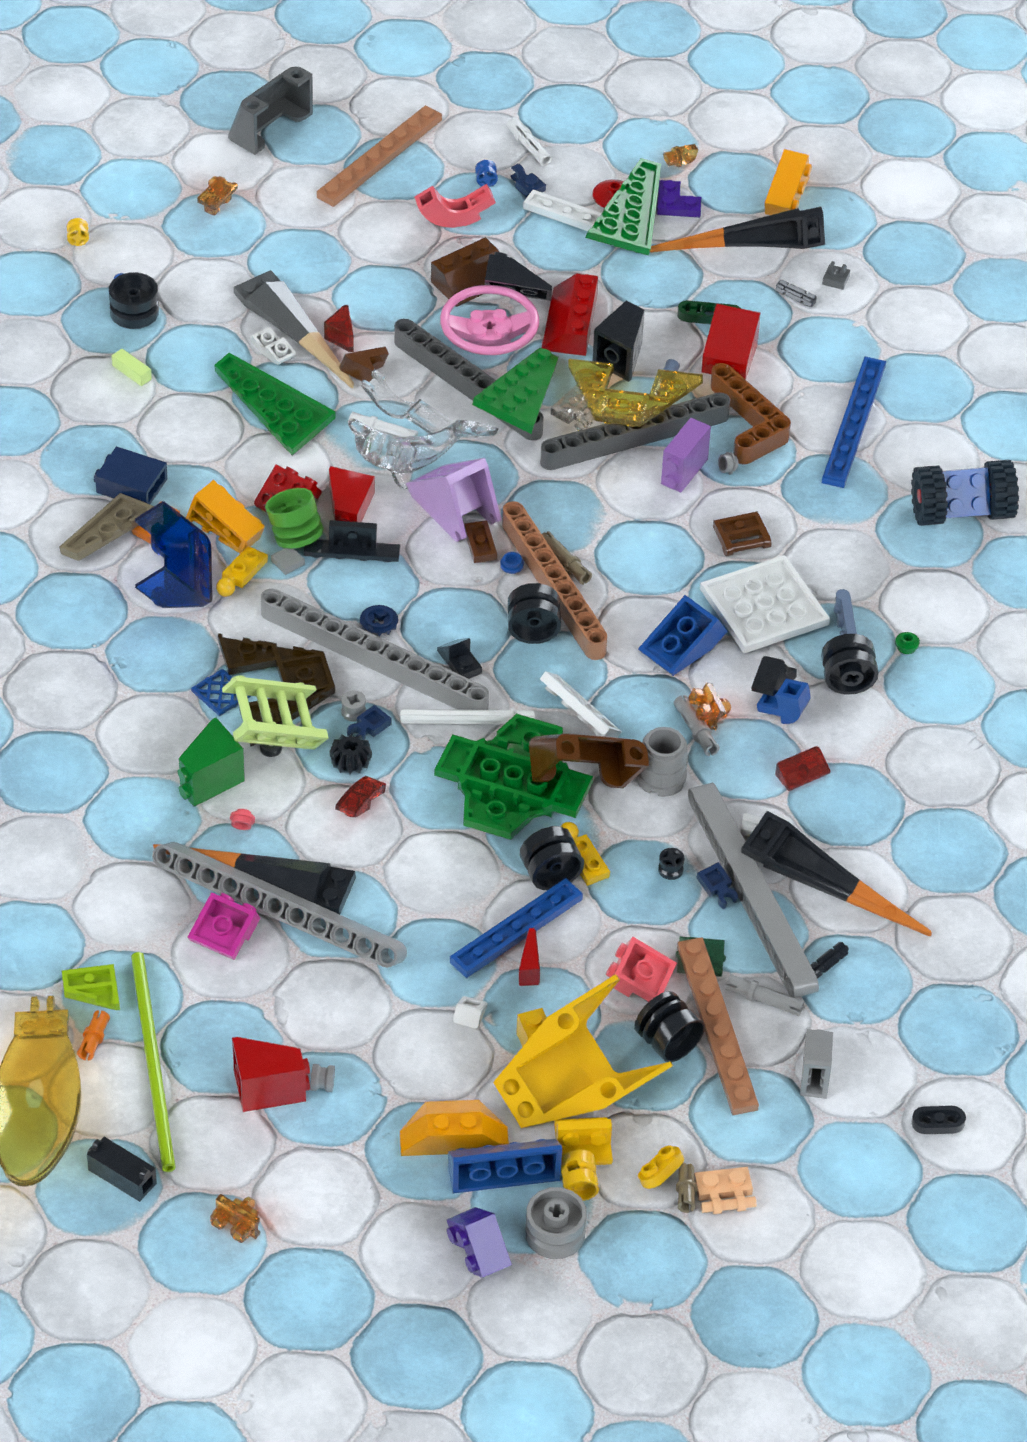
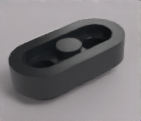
[911,1105,966,1134]

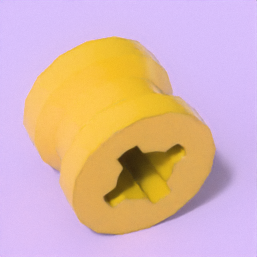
[66,218,89,246]

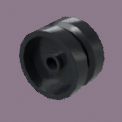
[109,272,159,329]
[507,583,561,644]
[821,634,879,695]
[520,826,584,890]

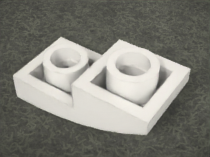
[250,326,297,365]

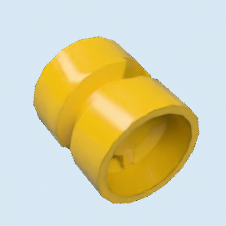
[561,1150,599,1201]

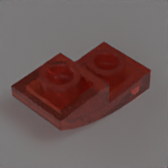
[335,776,386,817]

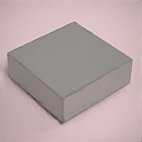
[271,548,305,575]

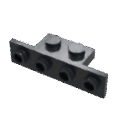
[304,520,400,562]

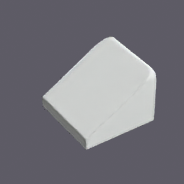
[453,996,488,1029]

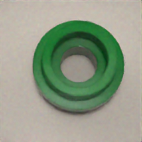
[895,632,920,654]

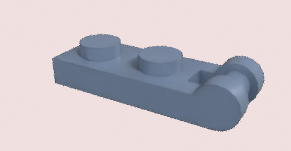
[834,589,857,635]

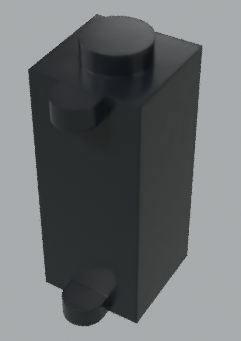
[87,1136,157,1202]

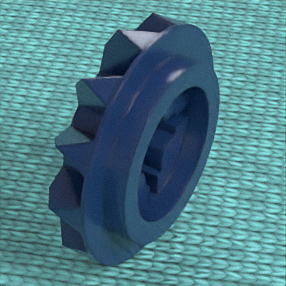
[360,605,398,637]

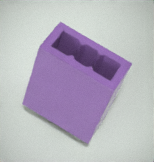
[661,418,711,493]

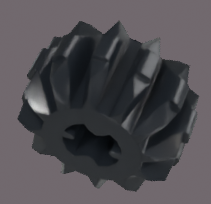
[329,732,372,775]

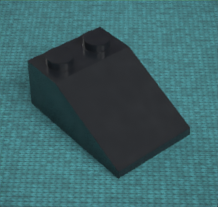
[485,252,552,301]

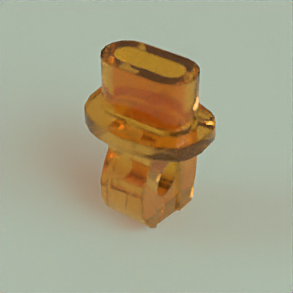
[663,144,698,167]

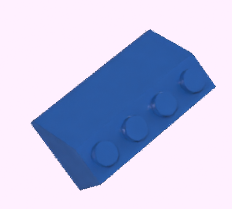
[448,1139,562,1194]

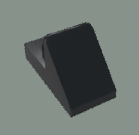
[437,638,482,679]
[751,656,797,696]

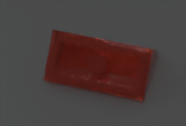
[775,746,831,791]

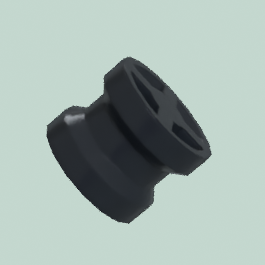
[658,848,685,880]

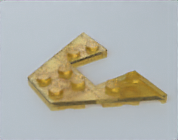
[568,359,703,427]

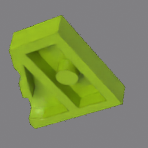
[61,964,120,1010]

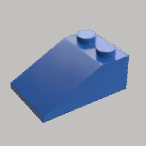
[638,595,728,676]

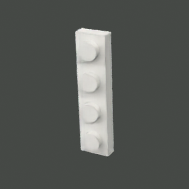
[523,190,602,231]
[540,671,622,738]

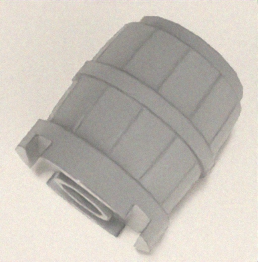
[637,727,688,797]

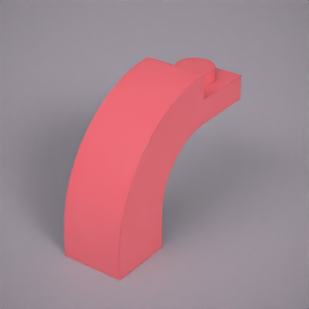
[414,184,496,228]

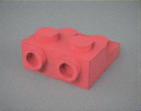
[606,937,677,1002]

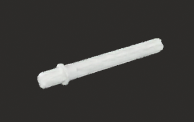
[400,707,535,724]

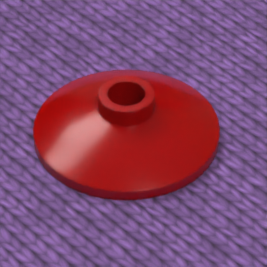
[593,179,624,208]

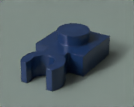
[347,705,392,740]
[696,862,738,909]

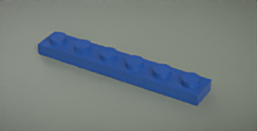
[450,878,583,978]

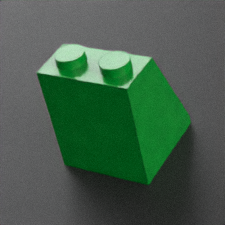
[177,717,245,807]

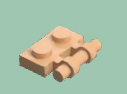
[694,1167,757,1215]

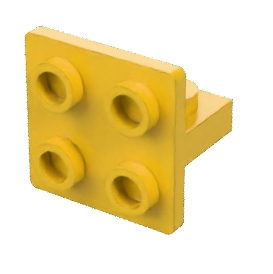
[554,1117,613,1165]

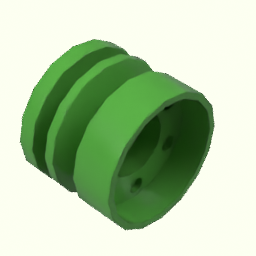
[265,488,324,549]

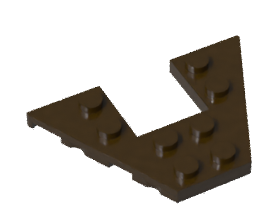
[218,633,335,747]

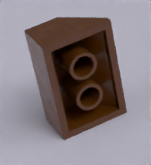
[431,237,499,307]

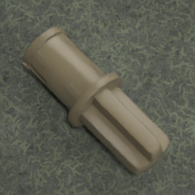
[676,1163,697,1213]

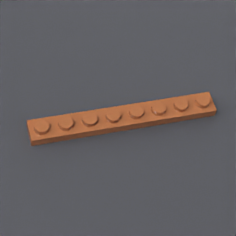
[317,105,442,207]
[677,937,759,1116]

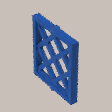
[191,669,251,716]

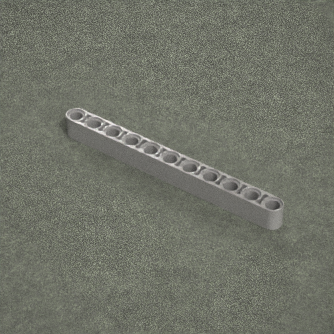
[261,589,489,710]
[688,782,819,998]
[152,842,407,968]

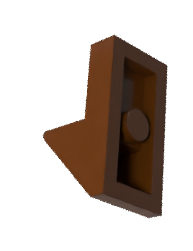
[339,346,389,384]

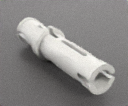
[506,117,552,166]
[348,411,418,445]

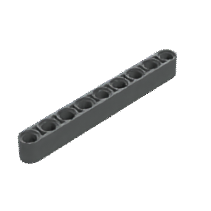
[394,319,544,441]
[540,393,730,470]

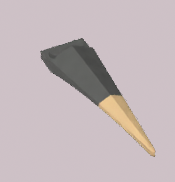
[233,270,354,388]

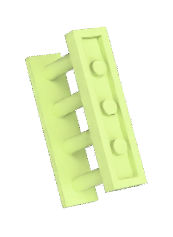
[222,675,329,750]

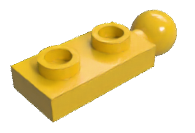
[216,546,268,597]
[561,822,610,886]

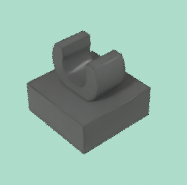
[822,261,850,290]

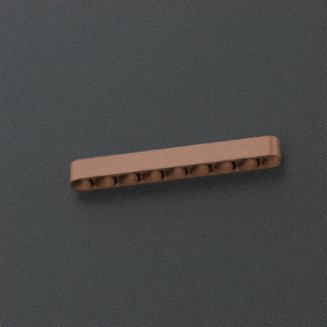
[502,501,607,660]

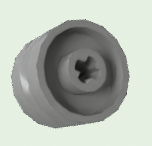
[525,1187,587,1259]

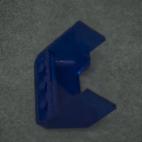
[135,501,213,608]

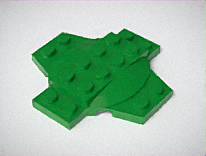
[434,713,593,840]

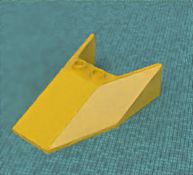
[493,974,674,1128]

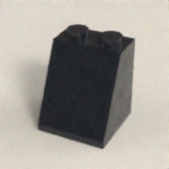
[592,300,645,382]

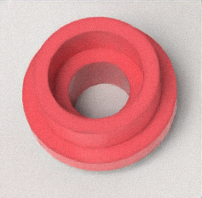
[230,809,255,830]

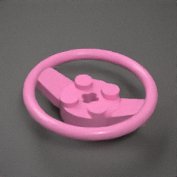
[440,285,539,355]

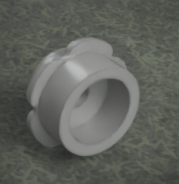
[718,452,738,475]

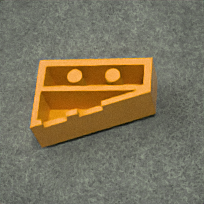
[765,149,812,215]
[185,480,265,553]

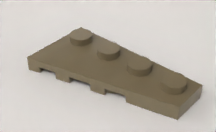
[59,493,157,561]

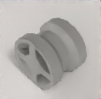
[341,690,366,722]
[310,1064,335,1092]

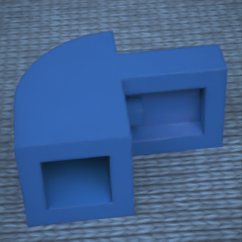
[756,679,811,724]

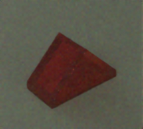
[324,305,354,352]

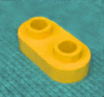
[638,1145,684,1189]

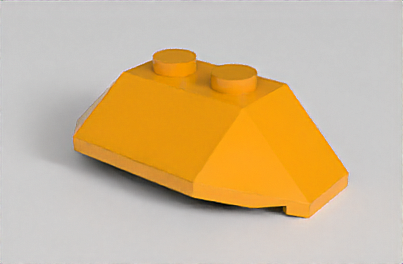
[400,1100,509,1156]

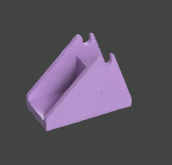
[406,458,501,542]

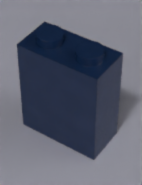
[94,446,168,504]

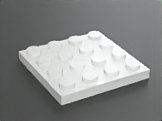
[700,555,830,653]

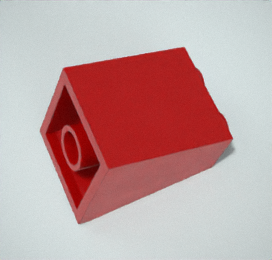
[701,304,761,380]
[232,1037,310,1112]

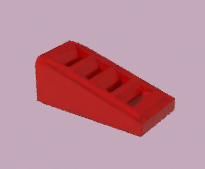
[519,928,540,986]

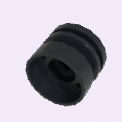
[634,991,705,1062]

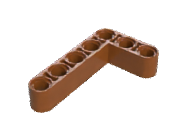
[710,363,791,465]

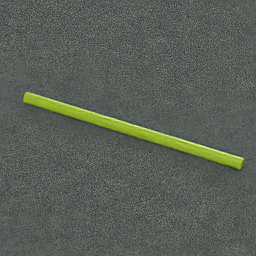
[131,952,176,1172]

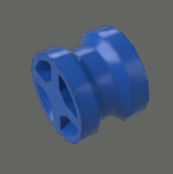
[475,160,498,187]

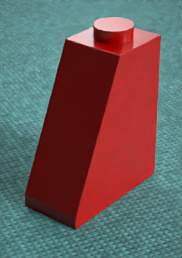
[329,466,375,522]

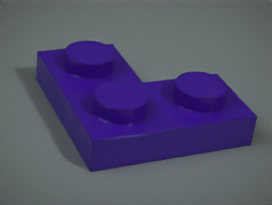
[657,180,702,218]

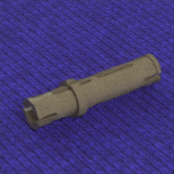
[542,531,592,585]

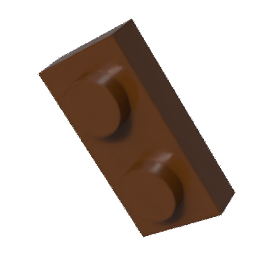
[464,520,497,563]

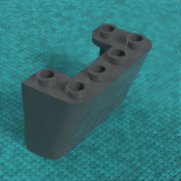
[228,66,313,155]

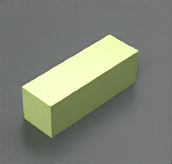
[112,349,152,386]

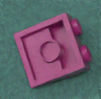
[188,892,261,960]

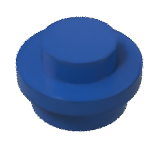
[500,552,524,574]

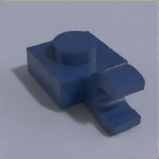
[510,163,546,197]

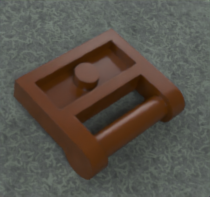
[713,511,772,557]

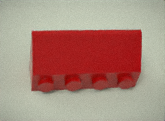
[541,273,599,356]

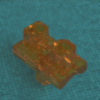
[197,176,238,215]
[688,682,731,730]
[210,1194,260,1243]

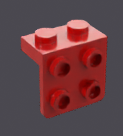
[254,464,322,512]

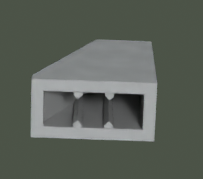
[800,1029,833,1099]

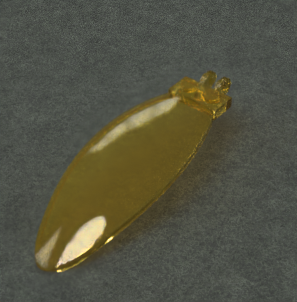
[0,996,82,1187]

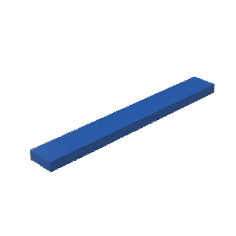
[822,356,886,488]

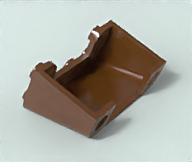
[529,734,649,789]

